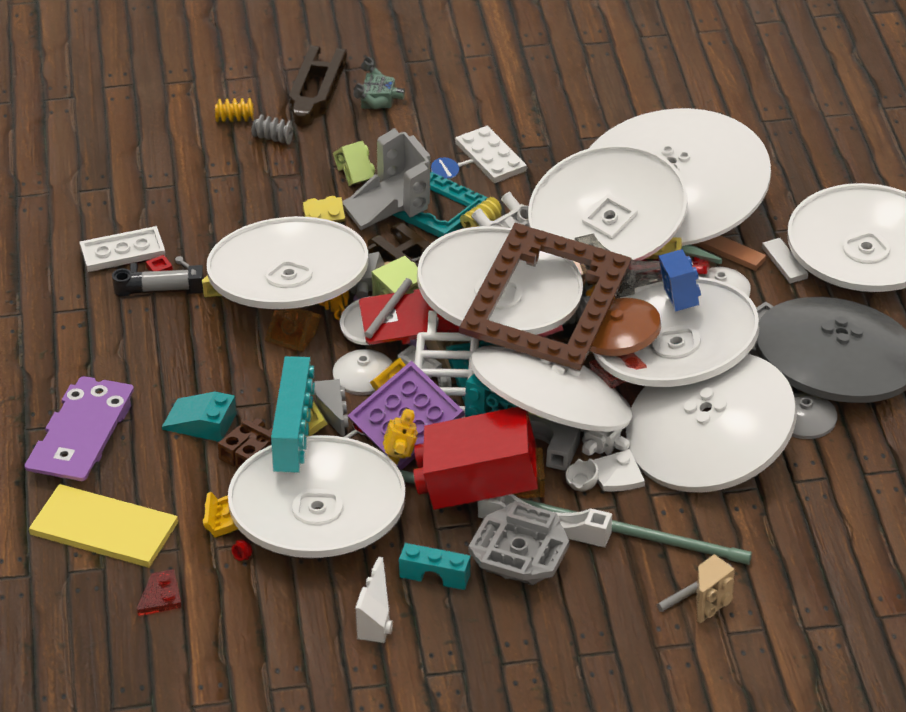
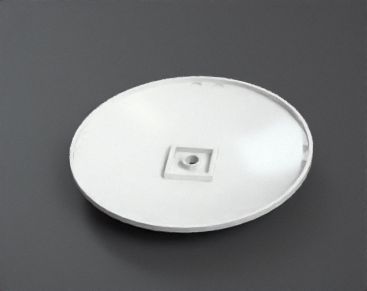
[590,109,771,246]

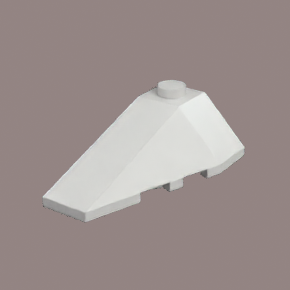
[356,557,393,643]

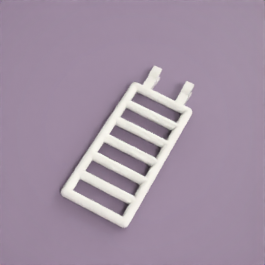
[414,311,479,417]

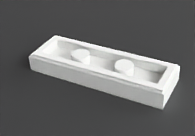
[762,238,808,283]

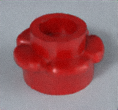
[231,540,252,561]

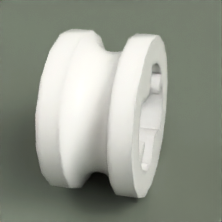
[437,377,451,387]

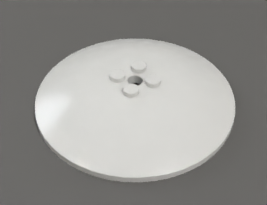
[528,145,688,269]
[470,345,633,432]

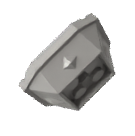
[469,501,569,585]

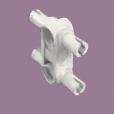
[471,192,530,228]

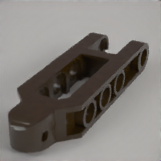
[289,45,347,126]
[368,222,431,267]

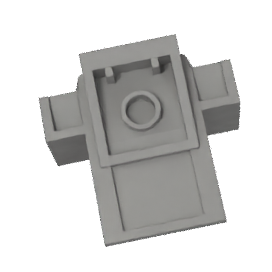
[342,128,430,230]

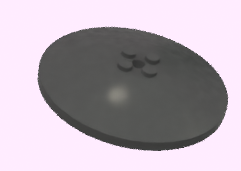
[755,297,906,403]

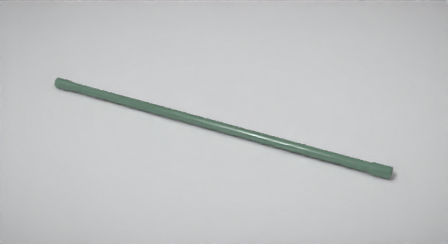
[400,470,752,565]

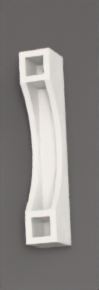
[478,494,612,547]

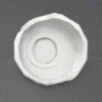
[565,459,598,491]

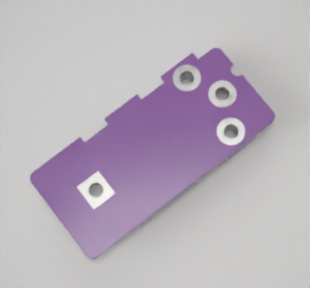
[25,376,134,481]

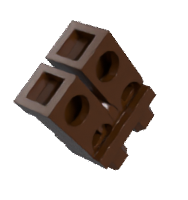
[218,418,273,468]

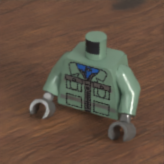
[353,57,405,109]

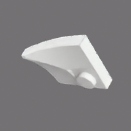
[593,449,645,491]

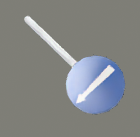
[431,157,474,179]

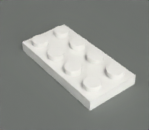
[455,126,527,183]
[80,226,166,272]

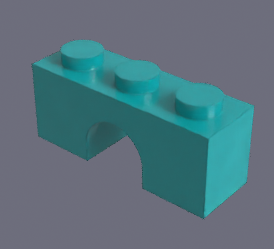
[399,543,471,590]

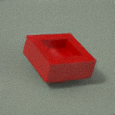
[146,255,173,271]

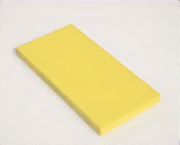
[29,484,178,568]

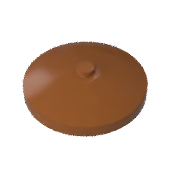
[578,298,661,356]

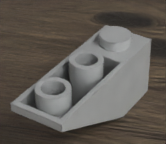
[314,379,349,436]

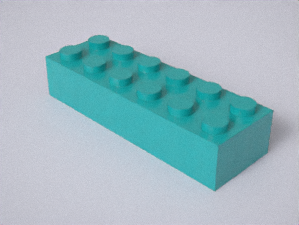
[271,356,315,473]

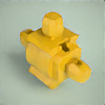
[382,409,418,465]

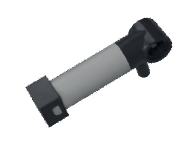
[112,263,204,297]

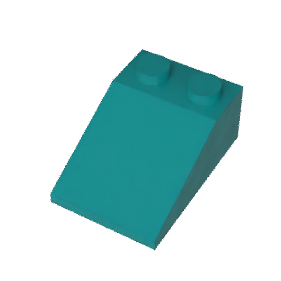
[162,392,237,442]

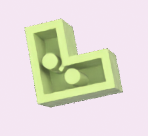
[333,141,375,186]

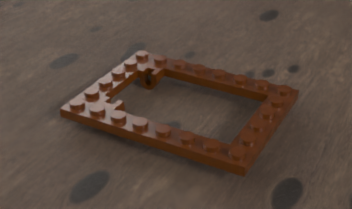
[459,223,632,371]

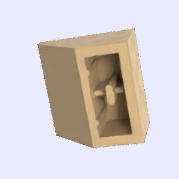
[696,554,735,623]

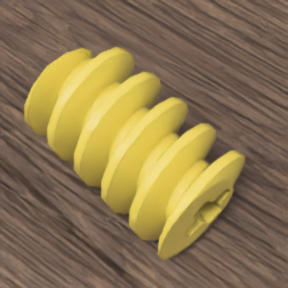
[460,197,502,228]

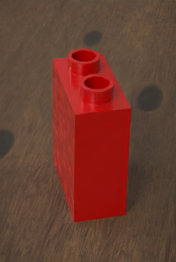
[414,407,538,510]

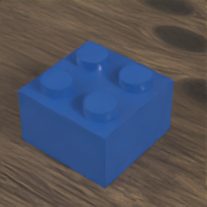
[659,249,701,312]

